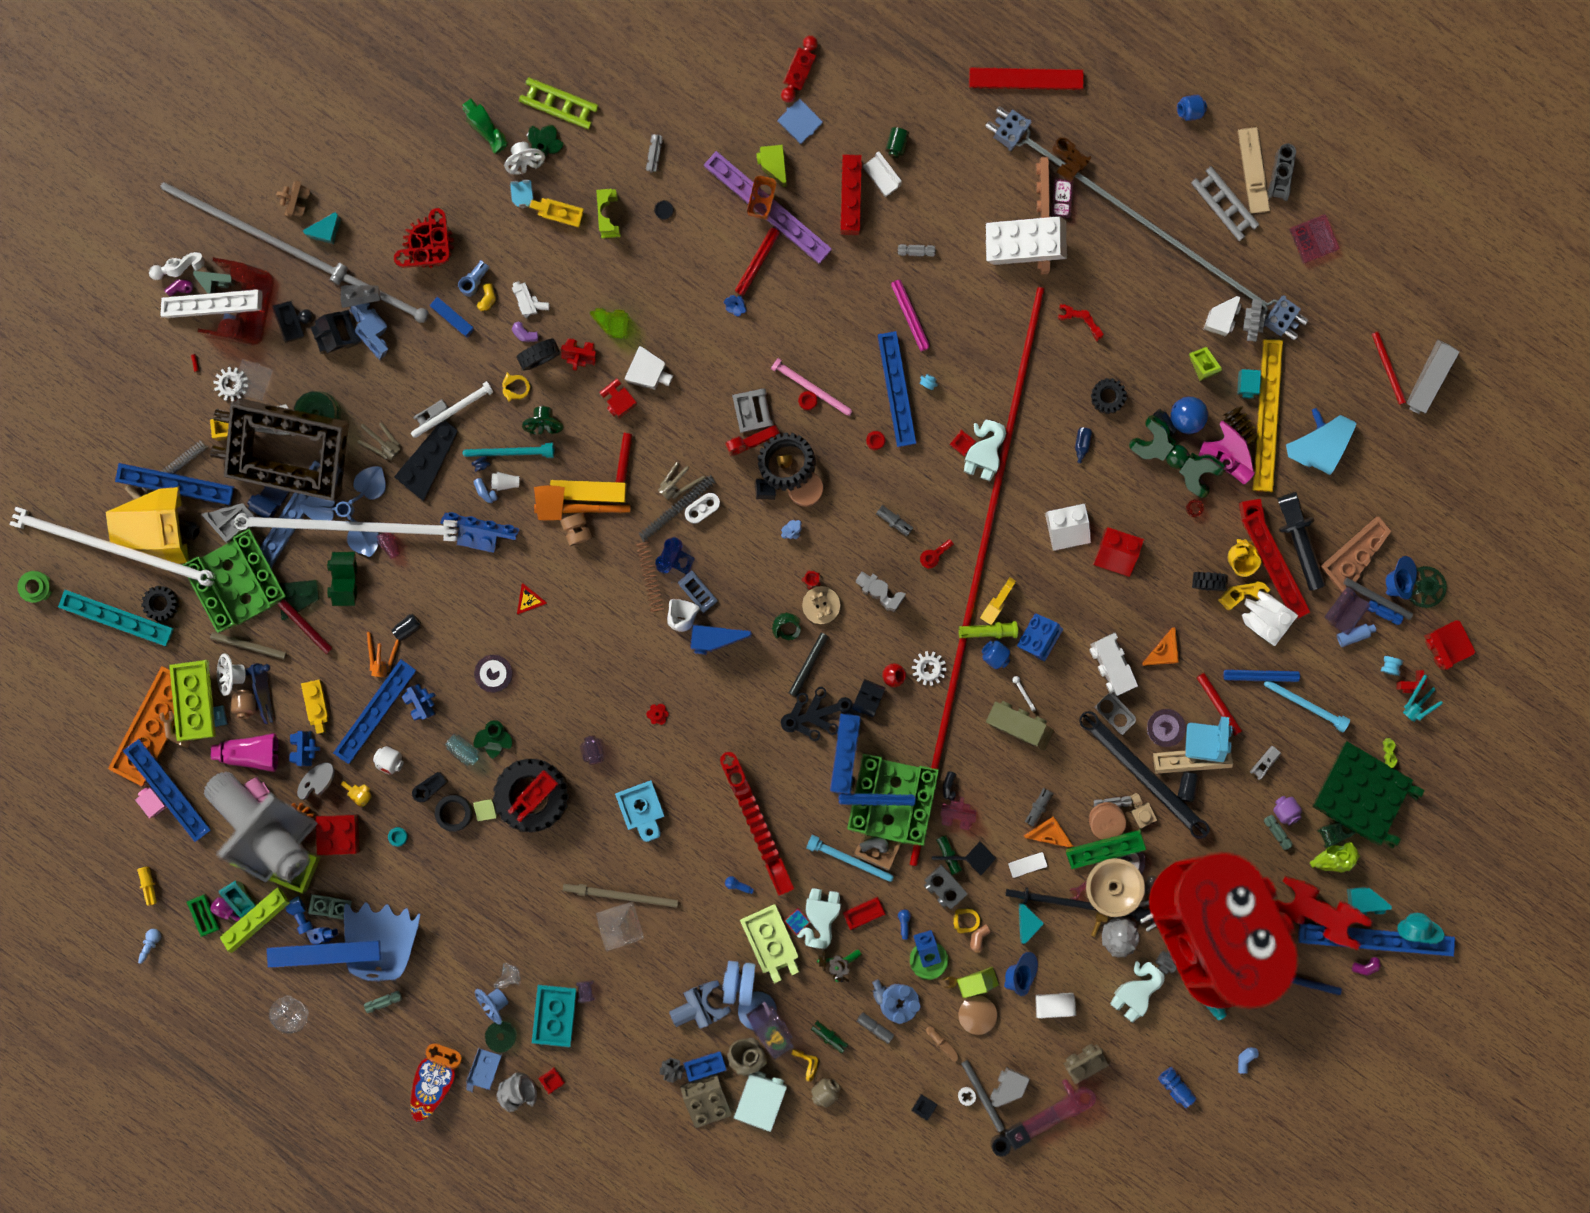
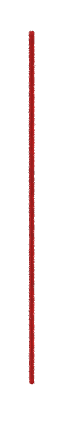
[909,287,1045,866]

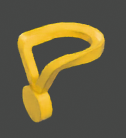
[953,909,980,933]
[791,1049,819,1082]

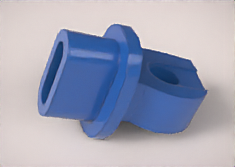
[306,927,338,944]

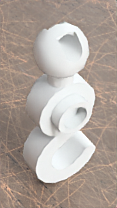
[149,252,205,280]

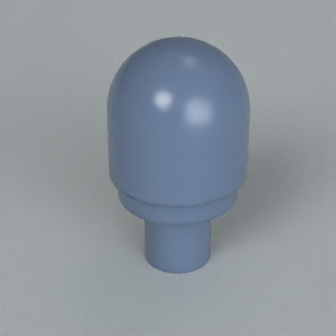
[872,979,887,1006]

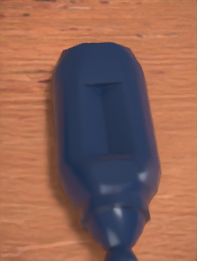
[1075,427,1092,464]

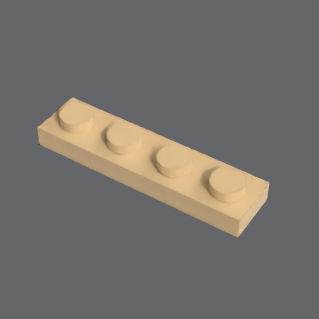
[1153,751,1233,774]

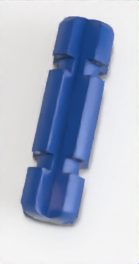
[1366,600,1404,625]

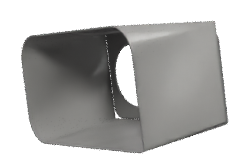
[1094,693,1136,735]

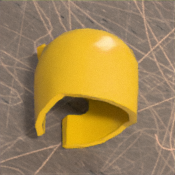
[1227,539,1261,577]

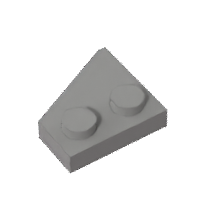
[202,503,255,543]

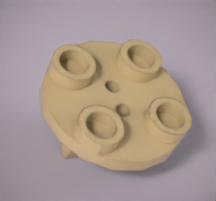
[802,586,840,624]

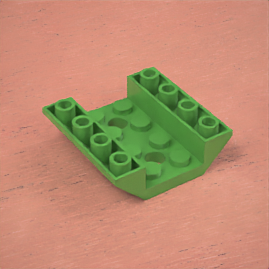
[183,529,286,633]
[847,754,939,846]

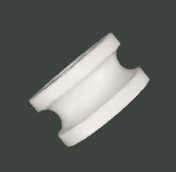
[958,1087,976,1106]

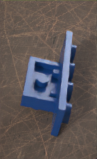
[440,512,520,553]

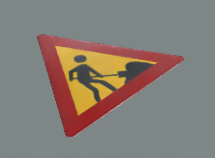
[517,583,547,614]

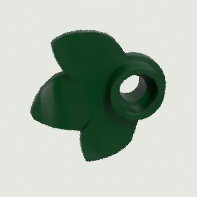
[527,125,564,157]
[473,720,512,759]

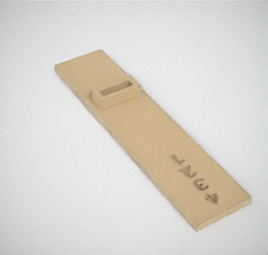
[1238,127,1270,214]

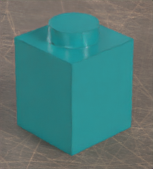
[1237,369,1261,399]

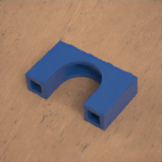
[830,714,860,794]

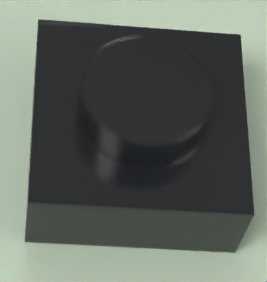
[755,479,776,500]
[911,1094,938,1121]

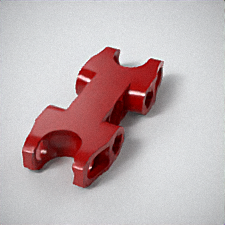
[1273,876,1373,950]

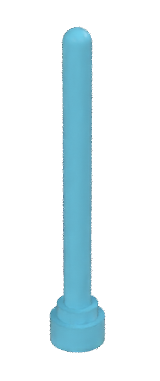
[1264,681,1350,733]
[806,835,894,882]

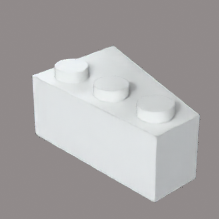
[1089,633,1138,696]

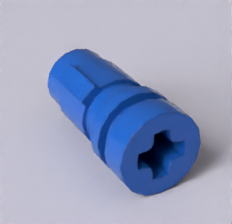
[1158,1067,1196,1108]

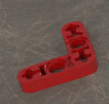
[393,208,450,268]
[725,425,781,457]

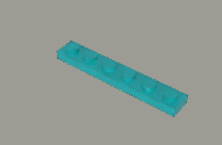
[58,590,174,647]

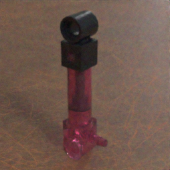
[990,1079,1096,1157]

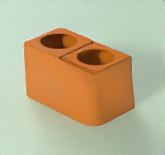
[747,176,776,220]

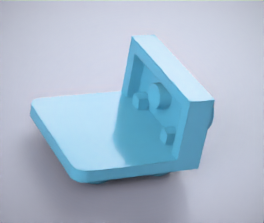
[1185,717,1232,762]

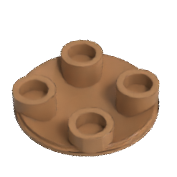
[958,995,997,1035]

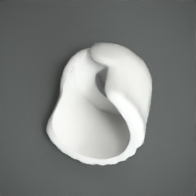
[667,599,700,632]

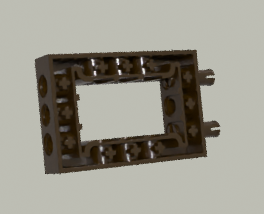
[210,398,349,501]

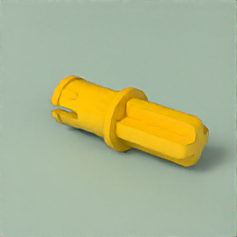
[137,866,157,906]

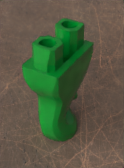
[462,98,509,154]

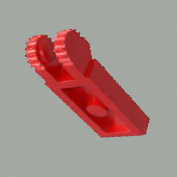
[508,770,558,822]

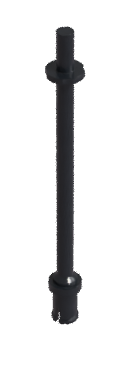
[1005,887,1154,922]

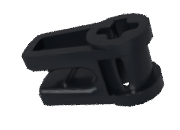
[412,772,448,802]

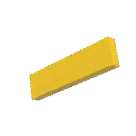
[550,480,627,503]

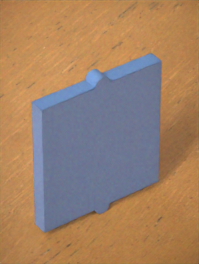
[777,99,823,144]

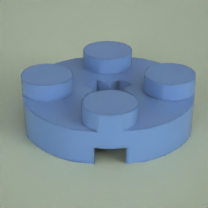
[881,984,920,1024]

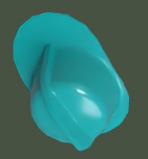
[1397,912,1444,944]

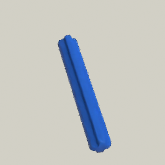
[1223,670,1300,682]
[838,794,915,806]

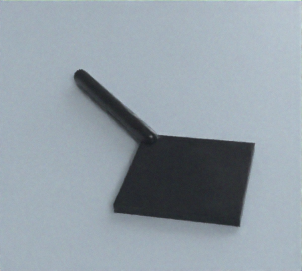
[932,841,996,876]

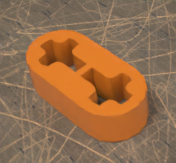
[426,1043,461,1069]

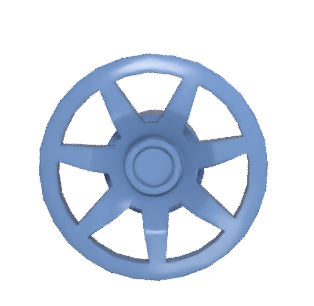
[475,988,508,1024]

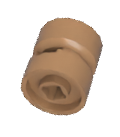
[560,512,592,546]

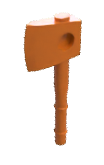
[534,485,630,520]

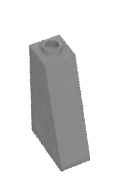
[1407,340,1459,414]

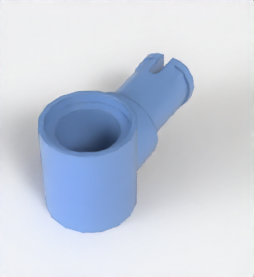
[458,260,490,297]

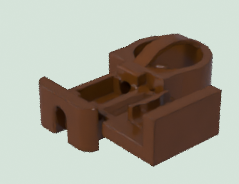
[1052,137,1091,182]

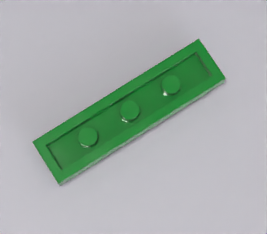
[1066,830,1146,869]

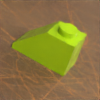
[757,145,786,187]

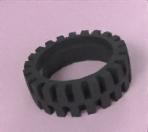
[758,433,816,491]

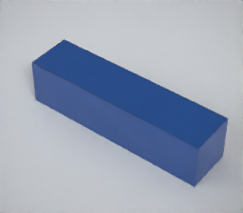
[429,297,475,338]

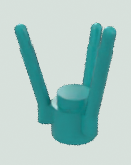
[1403,675,1443,722]

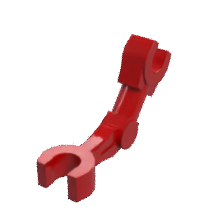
[1058,304,1104,341]

